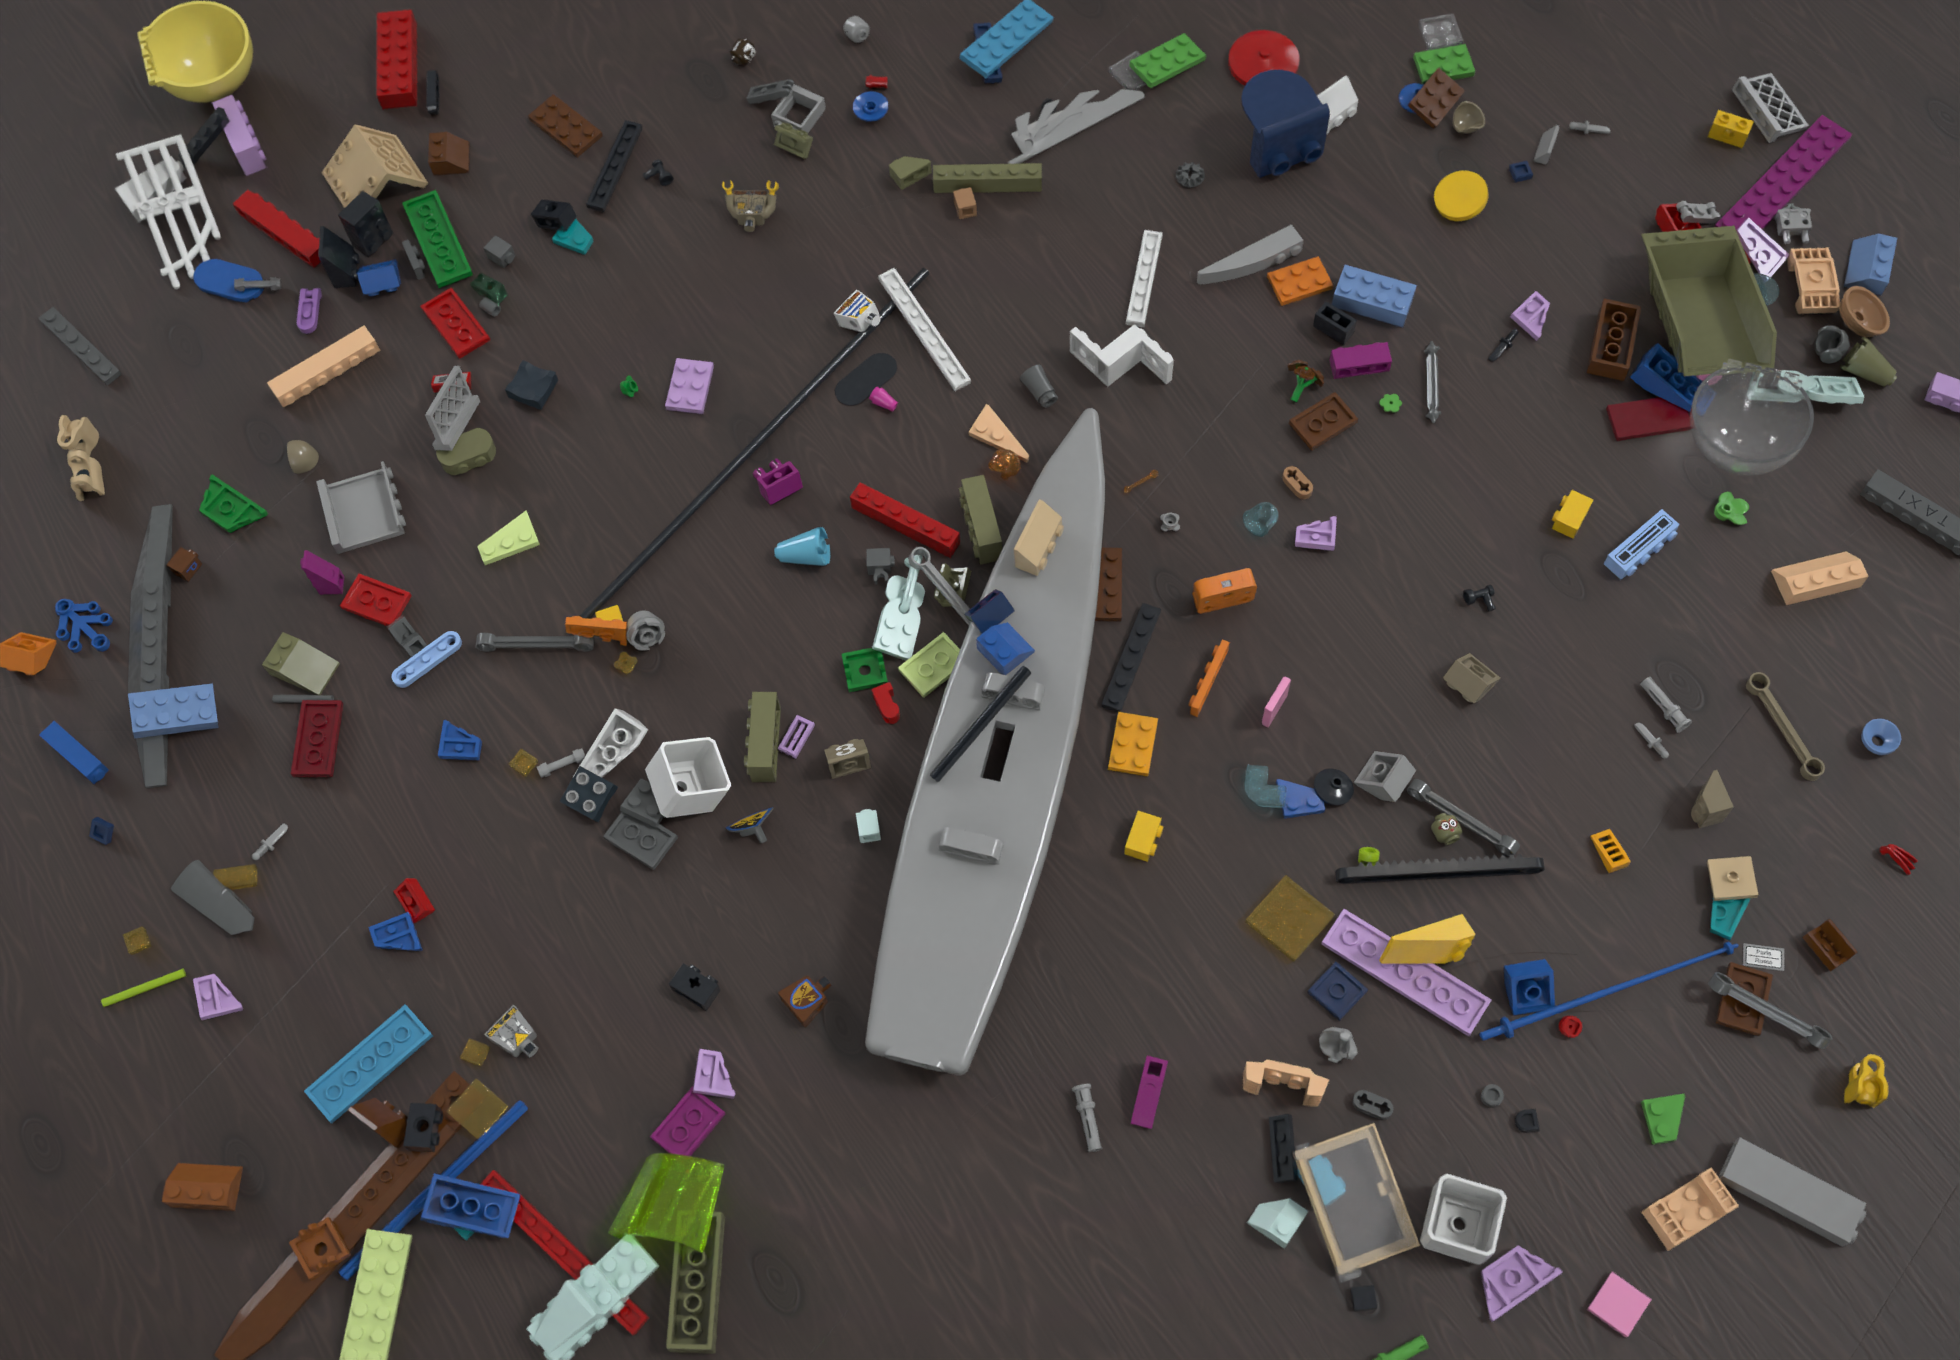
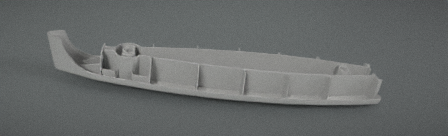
[865,408,1105,1075]

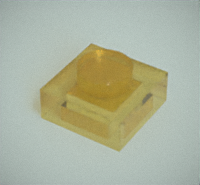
[509,749,538,777]
[123,926,151,955]
[460,1038,490,1067]

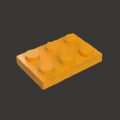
[1108,712,1158,776]

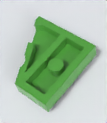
[1641,1094,1685,1145]

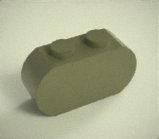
[436,428,496,475]

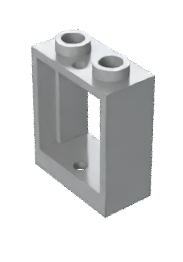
[772,85,825,133]

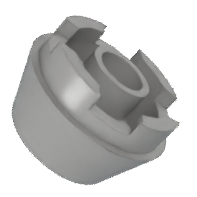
[627,611,665,650]

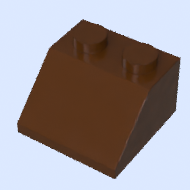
[428,132,470,175]
[348,1098,408,1148]

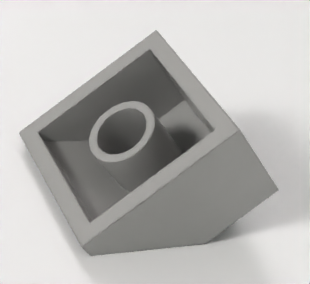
[1354,751,1416,802]

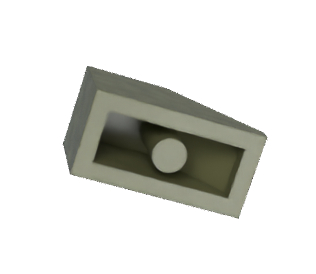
[889,156,931,190]

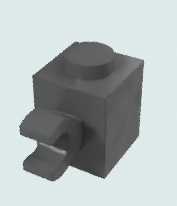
[867,548,895,584]

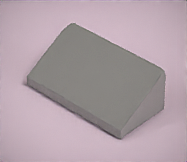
[1534,125,1560,165]

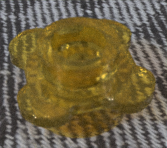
[614,652,638,674]

